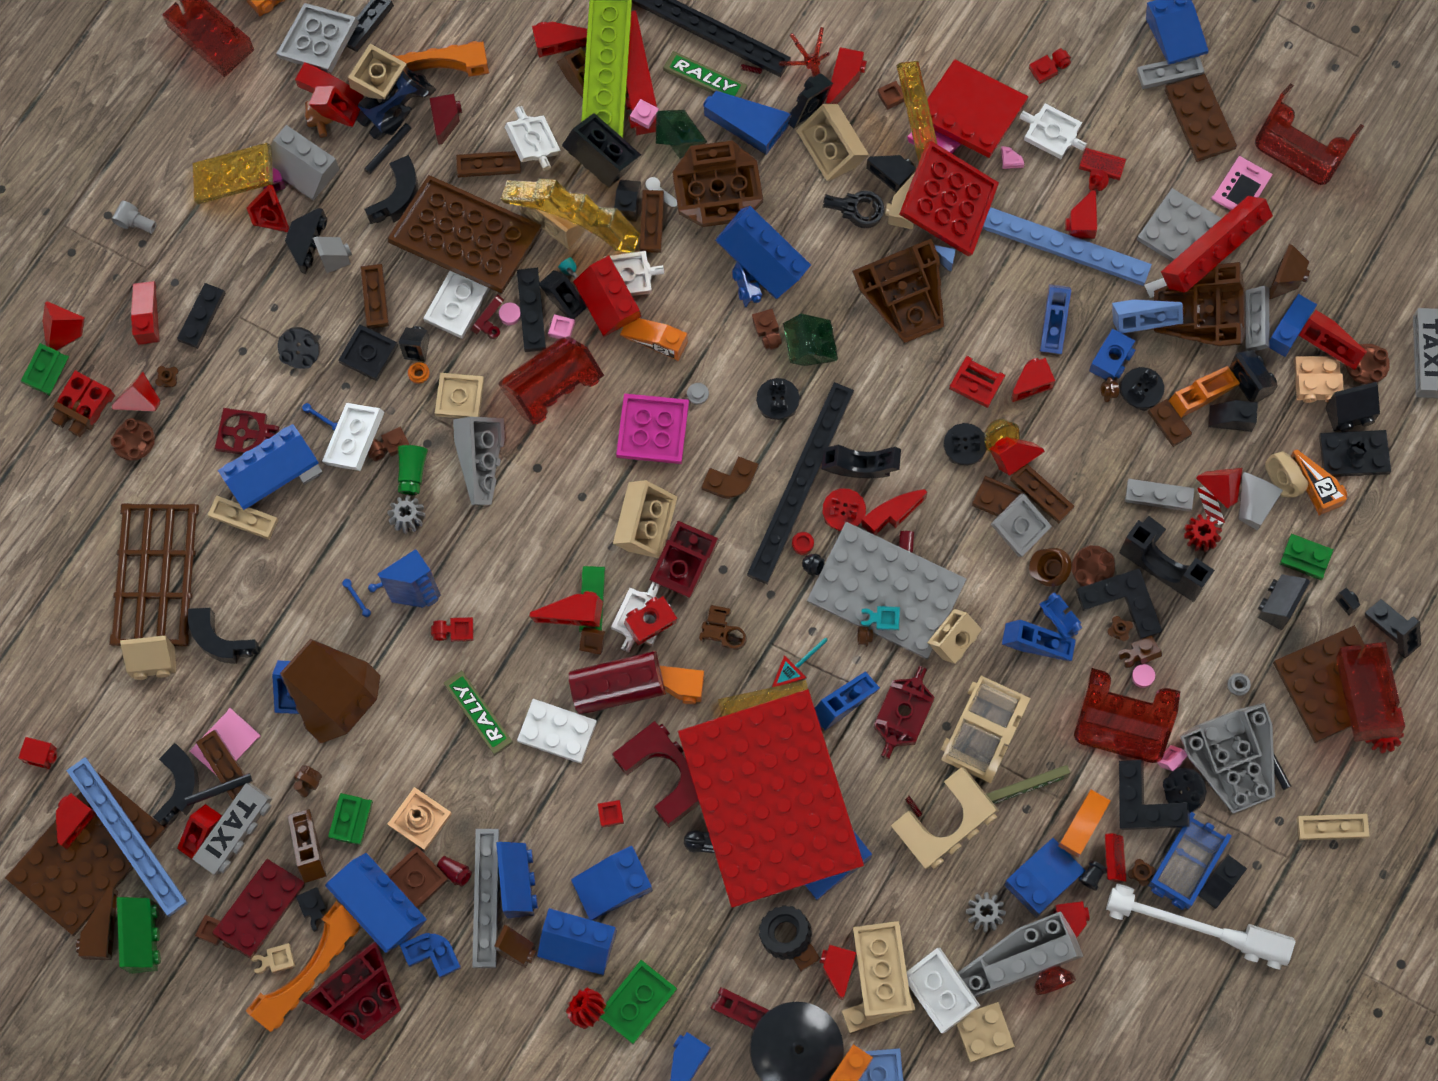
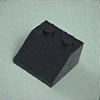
[1229,350,1278,402]
[1325,382,1380,432]
[1258,574,1310,630]

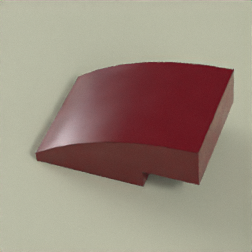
[649,521,720,598]

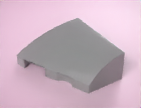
[1238,472,1283,531]

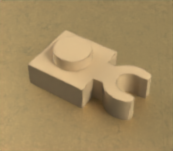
[252,943,296,974]

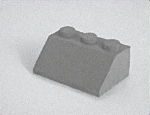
[263,125,340,201]

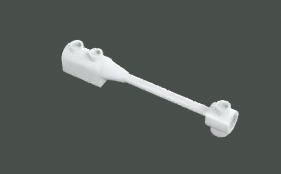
[1106,884,1296,969]

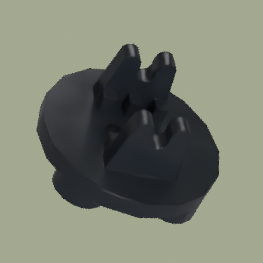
[277,327,320,369]
[1120,367,1164,411]
[756,378,800,420]
[943,423,987,466]
[1163,768,1206,813]

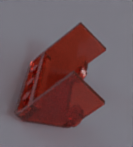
[1255,83,1364,185]

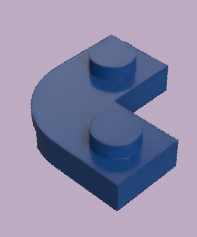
[400,933,461,978]

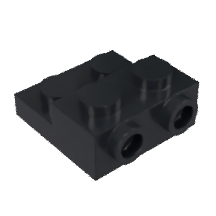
[788,73,833,129]

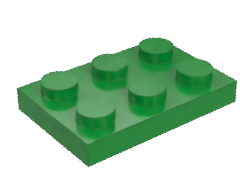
[600,960,677,1045]

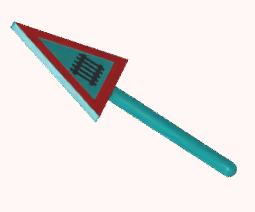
[771,638,828,690]

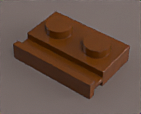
[972,476,1026,517]

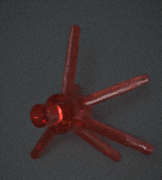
[779,27,830,77]

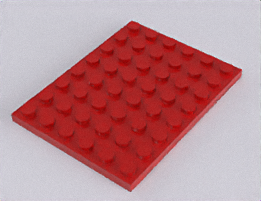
[678,689,865,908]

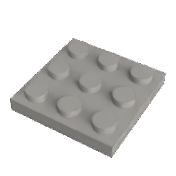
[276,3,359,73]
[1137,188,1222,261]

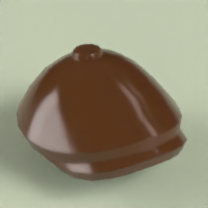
[1029,548,1072,587]

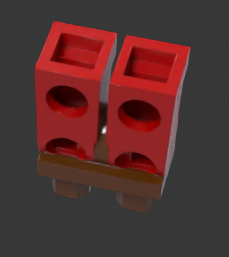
[51,370,116,438]

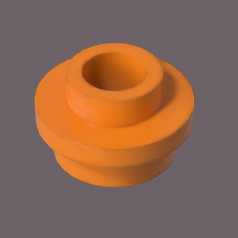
[408,362,430,384]

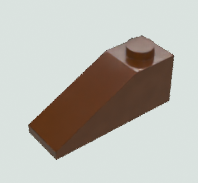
[557,47,586,98]
[288,809,327,883]
[76,887,118,960]
[494,925,537,968]

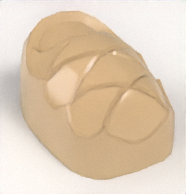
[1265,451,1309,497]

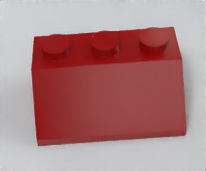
[573,255,642,337]

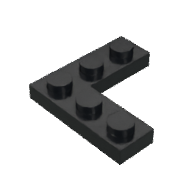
[1076,568,1162,639]
[1119,760,1190,830]

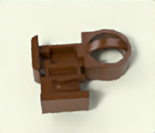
[699,605,747,650]

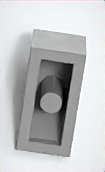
[313,237,352,273]

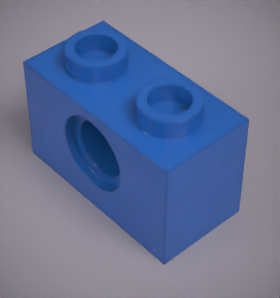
[1089,328,1136,381]

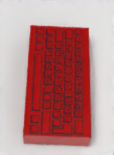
[1079,148,1126,181]
[1105,833,1126,883]

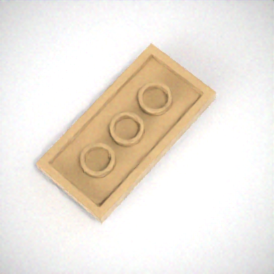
[853,921,912,1019]

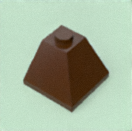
[1269,244,1310,299]

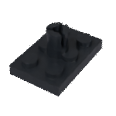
[1319,430,1391,477]

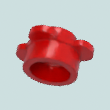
[1089,169,1109,191]

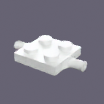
[1019,104,1087,159]
[505,106,561,171]
[603,251,664,296]
[611,581,671,653]

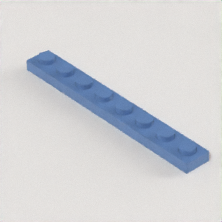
[982,207,1152,286]
[66,757,188,917]

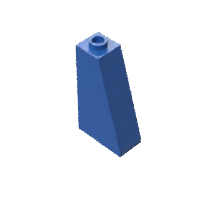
[703,91,791,155]

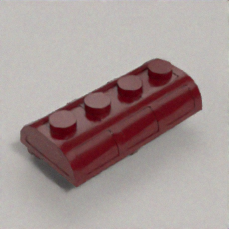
[569,651,666,715]

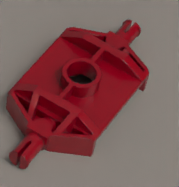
[874,666,935,759]

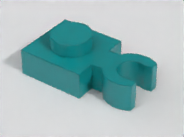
[861,606,900,631]

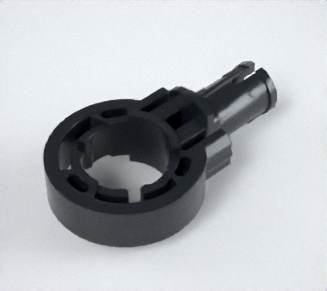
[822,191,884,228]

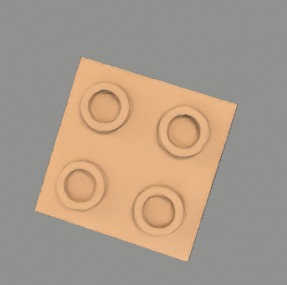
[388,787,452,851]

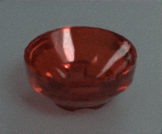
[1034,966,1076,996]

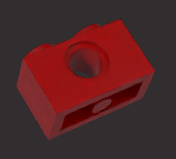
[624,596,678,646]

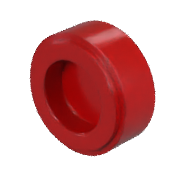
[792,532,814,555]

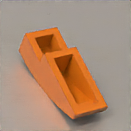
[1168,366,1240,418]
[1058,789,1111,858]

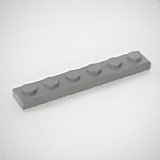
[472,829,499,968]

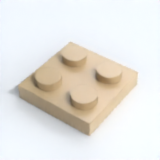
[435,373,484,418]
[956,1002,1015,1063]

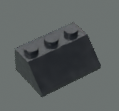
[562,113,641,188]

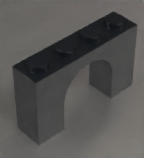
[1119,520,1215,602]

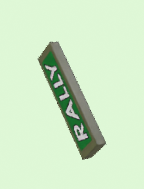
[663,51,747,98]
[444,670,513,756]
[986,765,1070,804]

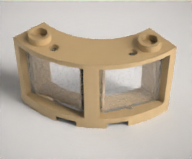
[941,676,1031,783]

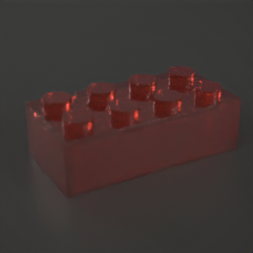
[162,0,254,77]
[1336,642,1406,742]

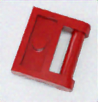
[949,356,1006,408]

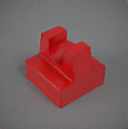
[597,800,624,828]

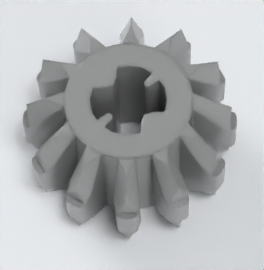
[387,495,426,534]
[966,892,1006,933]

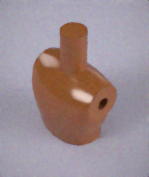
[305,100,333,138]

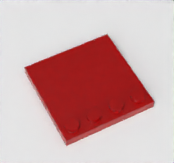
[915,59,1029,158]
[899,140,999,256]

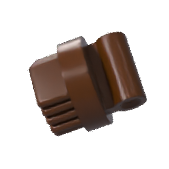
[294,765,322,798]

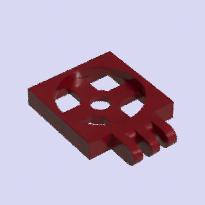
[215,408,280,455]

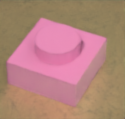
[630,99,659,129]
[1156,745,1187,771]

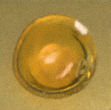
[984,419,1020,453]

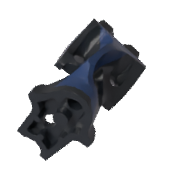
[356,66,436,140]

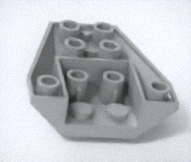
[1180,703,1275,813]

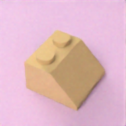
[348,44,407,99]
[120,636,176,680]

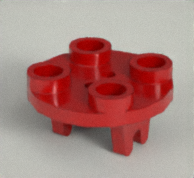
[822,488,866,531]

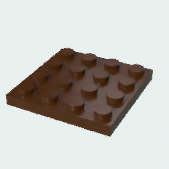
[1273,625,1397,743]

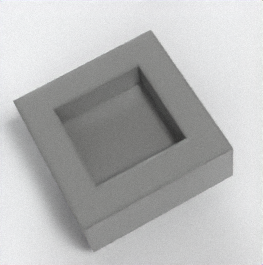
[299,464,323,485]

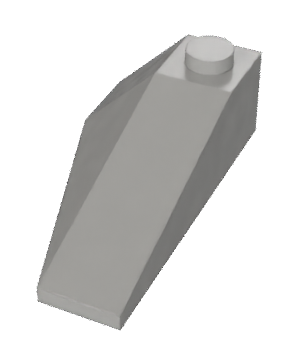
[453,417,505,505]

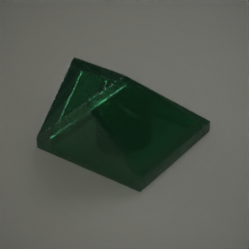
[656,110,707,159]

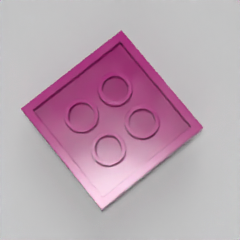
[616,393,689,464]

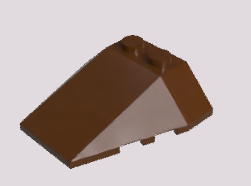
[852,238,944,343]
[1154,262,1246,347]
[280,639,381,743]

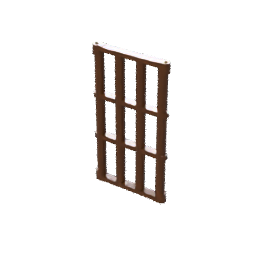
[109,503,199,647]

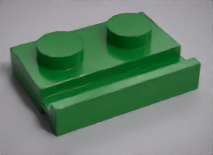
[21,343,69,396]
[1279,533,1334,581]
[328,793,373,846]

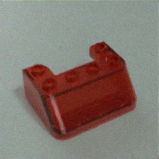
[498,336,605,425]
[1074,668,1181,763]

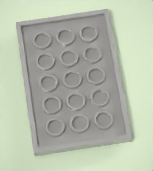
[807,522,967,660]

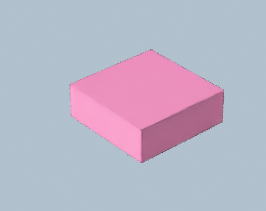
[548,314,575,342]

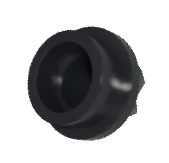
[802,554,825,575]

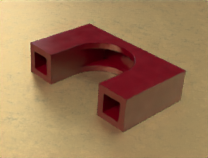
[612,721,700,828]

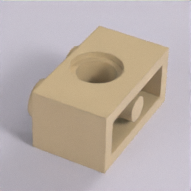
[927,609,982,664]

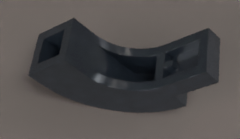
[364,155,418,224]
[821,444,901,478]
[188,607,259,664]
[153,743,199,827]

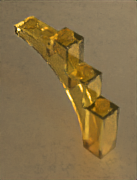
[500,178,640,252]

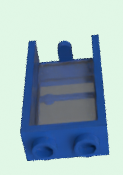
[1148,812,1232,910]

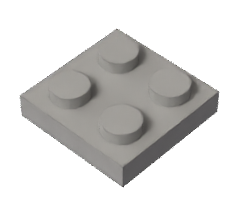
[991,494,1052,557]

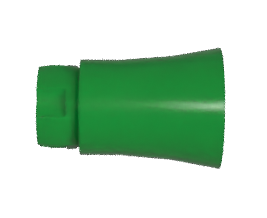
[398,445,428,496]

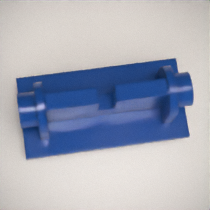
[732,262,762,307]
[1039,592,1082,639]

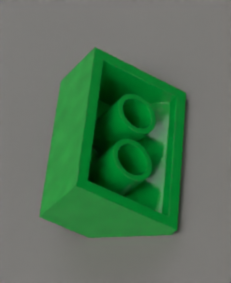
[117,897,161,974]

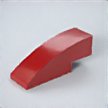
[295,62,364,106]
[861,489,928,535]

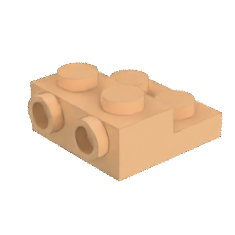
[1294,356,1344,403]

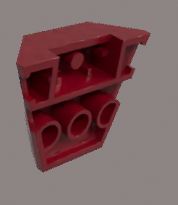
[302,941,401,1040]

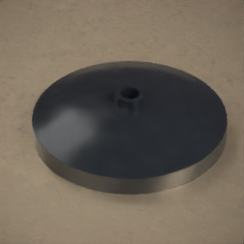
[749,1002,844,1081]

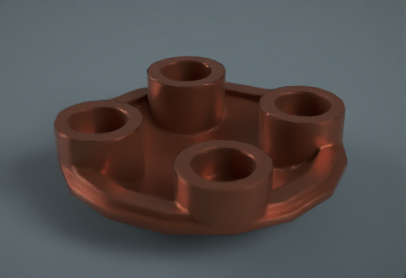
[1346,344,1390,384]
[111,418,155,461]
[1072,545,1115,586]

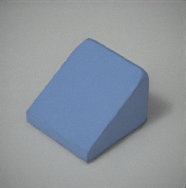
[935,245,955,271]

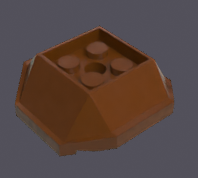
[672,140,763,227]

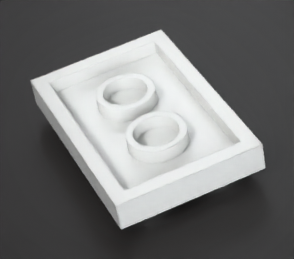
[423,271,490,339]
[322,403,384,471]
[517,699,597,764]
[907,948,980,1033]

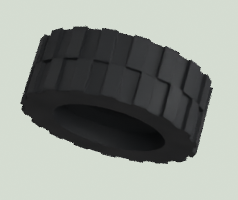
[759,905,812,960]

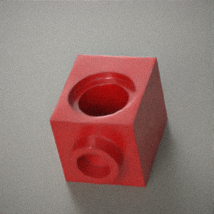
[18,737,57,769]

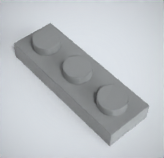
[1137,56,1204,89]
[1246,286,1269,351]
[1125,479,1194,512]

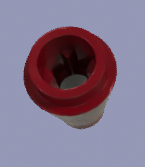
[437,856,472,887]

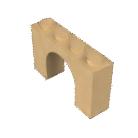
[891,767,999,870]

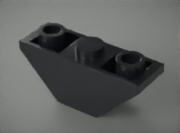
[285,208,327,274]

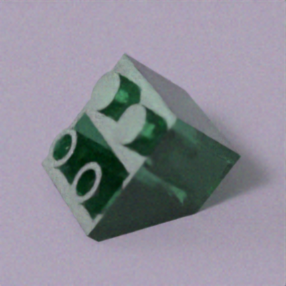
[783,313,838,366]

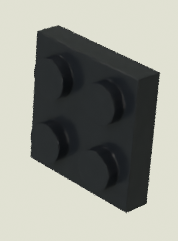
[338,324,398,381]

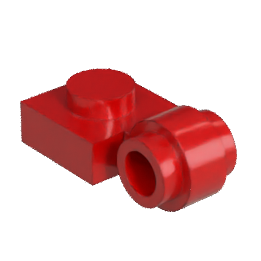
[1029,48,1071,84]
[431,617,474,642]

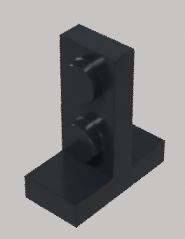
[1365,599,1421,658]

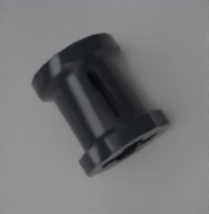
[1079,860,1107,891]

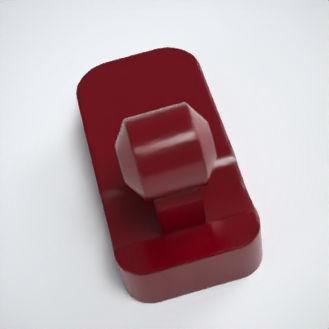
[470,294,504,339]

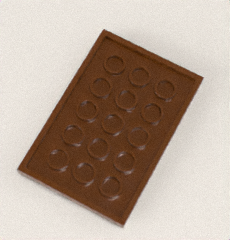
[388,175,542,294]
[5,773,167,936]

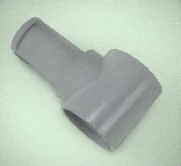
[111,201,157,234]

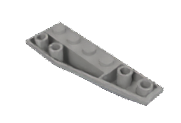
[957,912,1084,998]

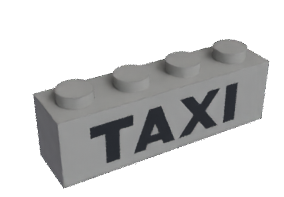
[1413,308,1438,398]
[192,783,272,875]

